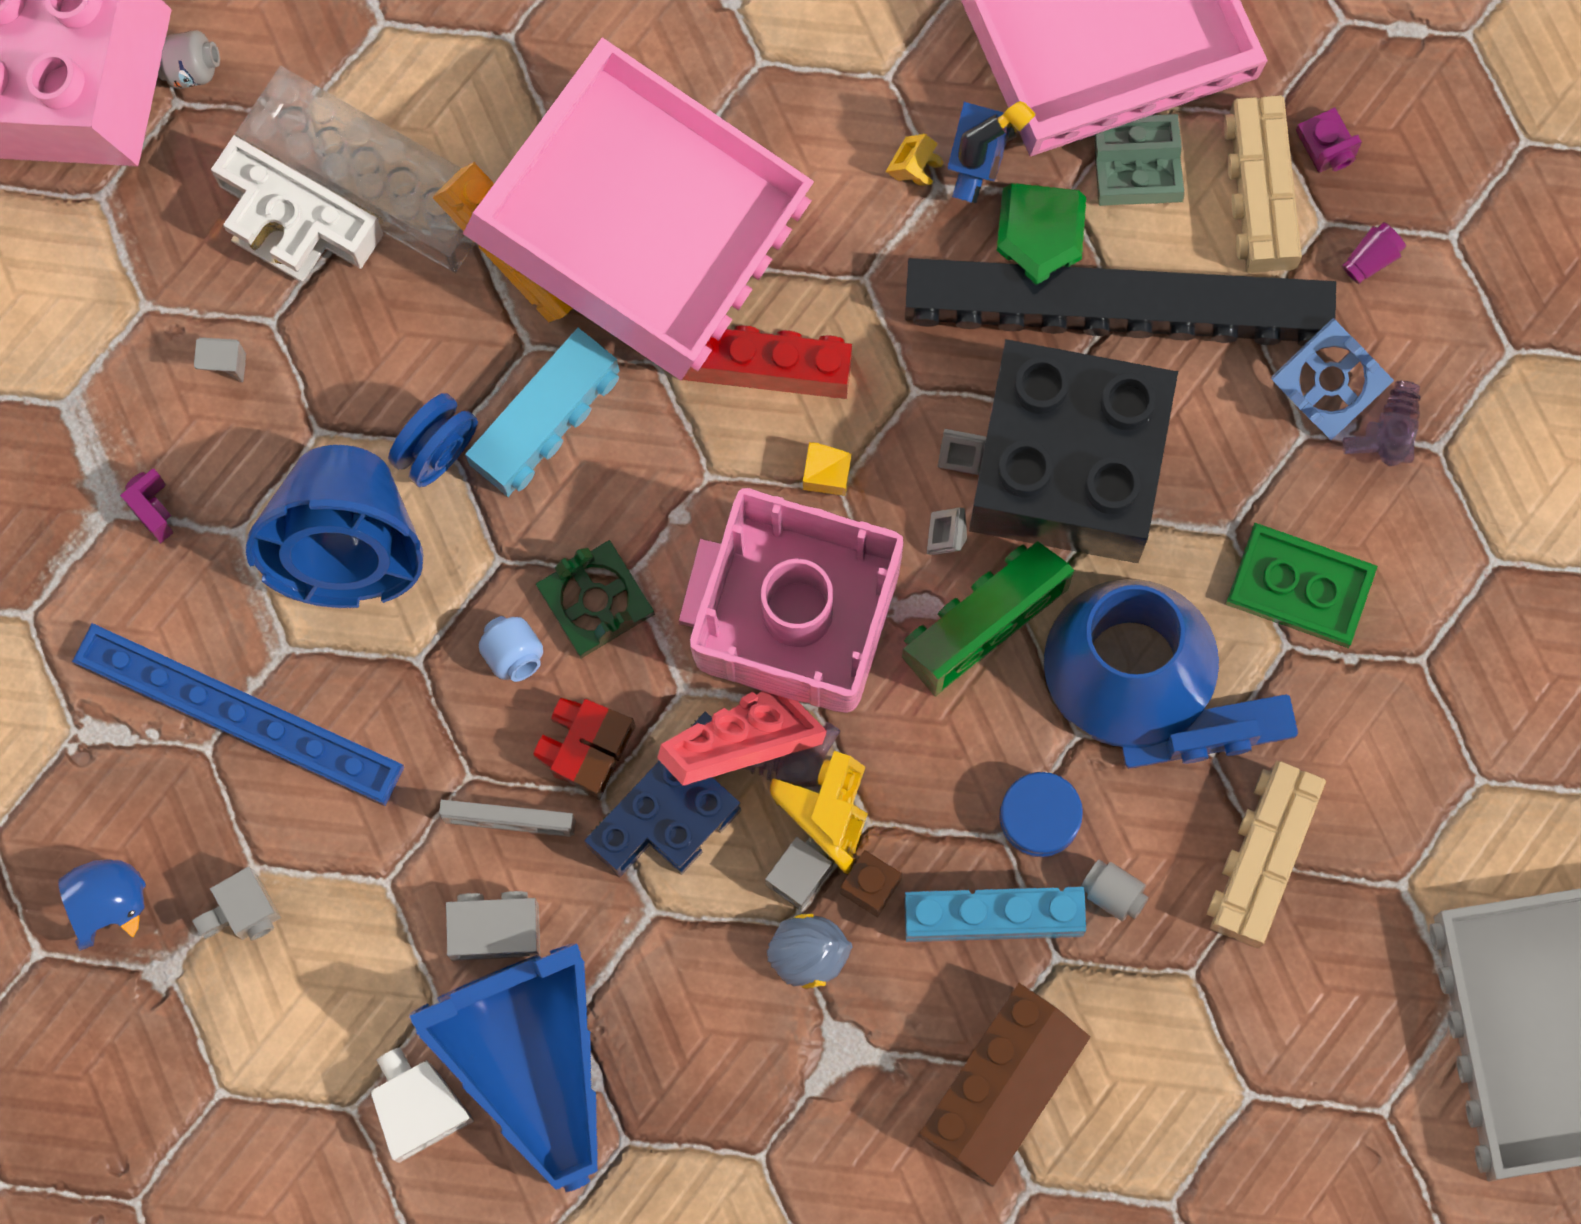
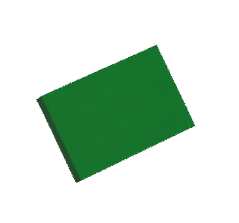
[1225,522,1378,649]

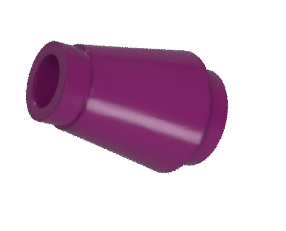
[1342,222,1406,284]

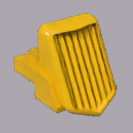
[770,751,868,874]

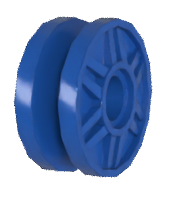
[388,393,478,487]

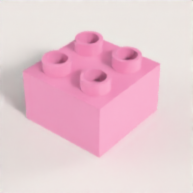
[0,0,172,166]

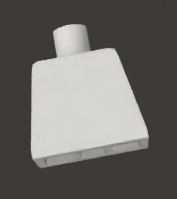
[371,1047,474,1163]

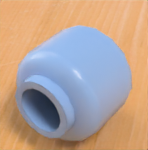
[479,616,543,682]

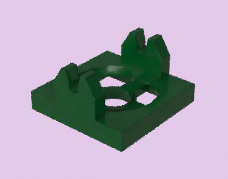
[536,540,655,658]

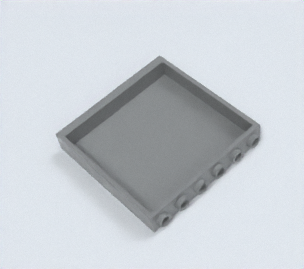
[1430,888,1581,1182]

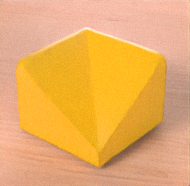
[803,442,852,496]

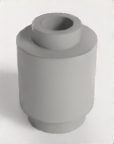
[1081,859,1149,922]

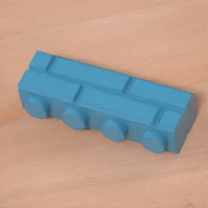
[904,887,1086,942]

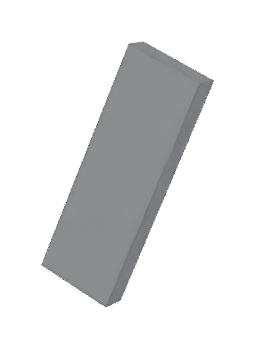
[439,800,576,837]

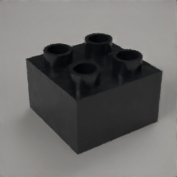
[969,339,1178,563]

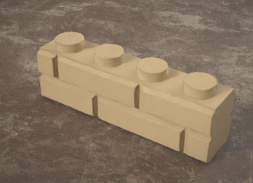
[1223,96,1302,273]
[1206,761,1326,948]

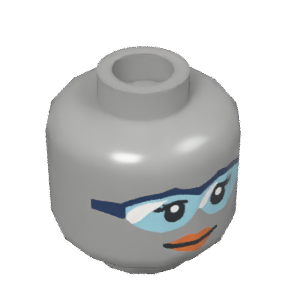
[158,30,220,89]

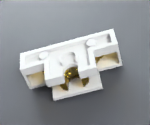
[211,135,384,283]

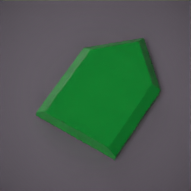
[996,183,1086,285]

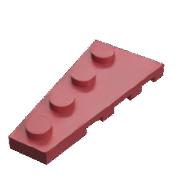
[657,691,827,786]

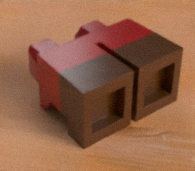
[533,698,636,800]

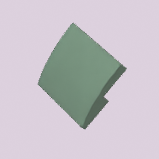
[1094,114,1184,206]

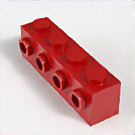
[678,325,852,399]

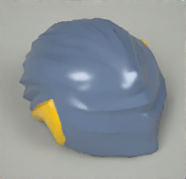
[767,913,853,989]

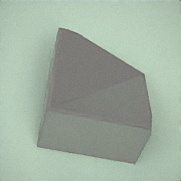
[194,338,246,382]

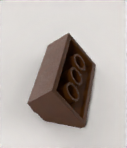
[918,982,1091,1187]

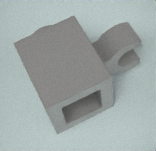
[192,867,281,941]

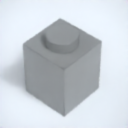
[765,836,833,911]

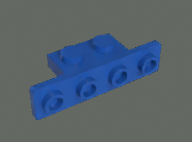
[1122,694,1298,769]

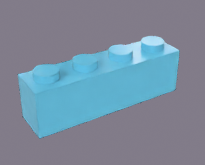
[465,328,619,497]

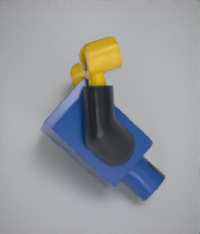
[948,101,1036,203]

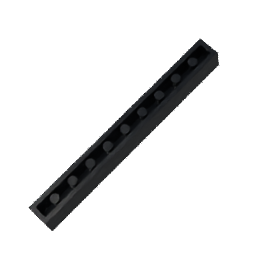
[905,258,1336,347]

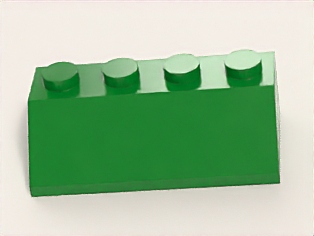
[902,541,1074,697]

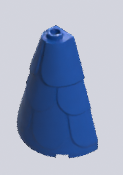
[409,943,598,1192]

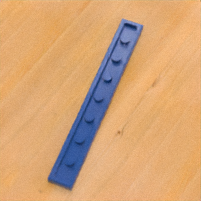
[72,623,404,806]

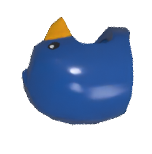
[58,859,146,951]

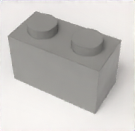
[446,891,540,961]

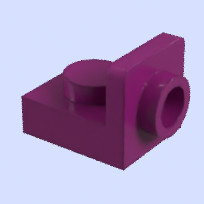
[1296,107,1362,173]
[120,469,174,544]

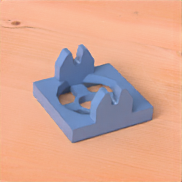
[1271,318,1394,440]

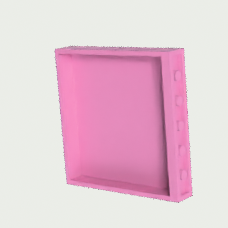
[961,0,1268,157]
[463,38,814,380]

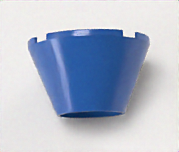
[246,445,424,608]
[1044,579,1219,748]

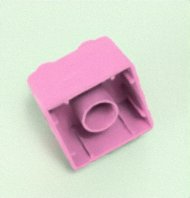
[690,488,903,713]

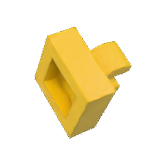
[885,134,944,186]

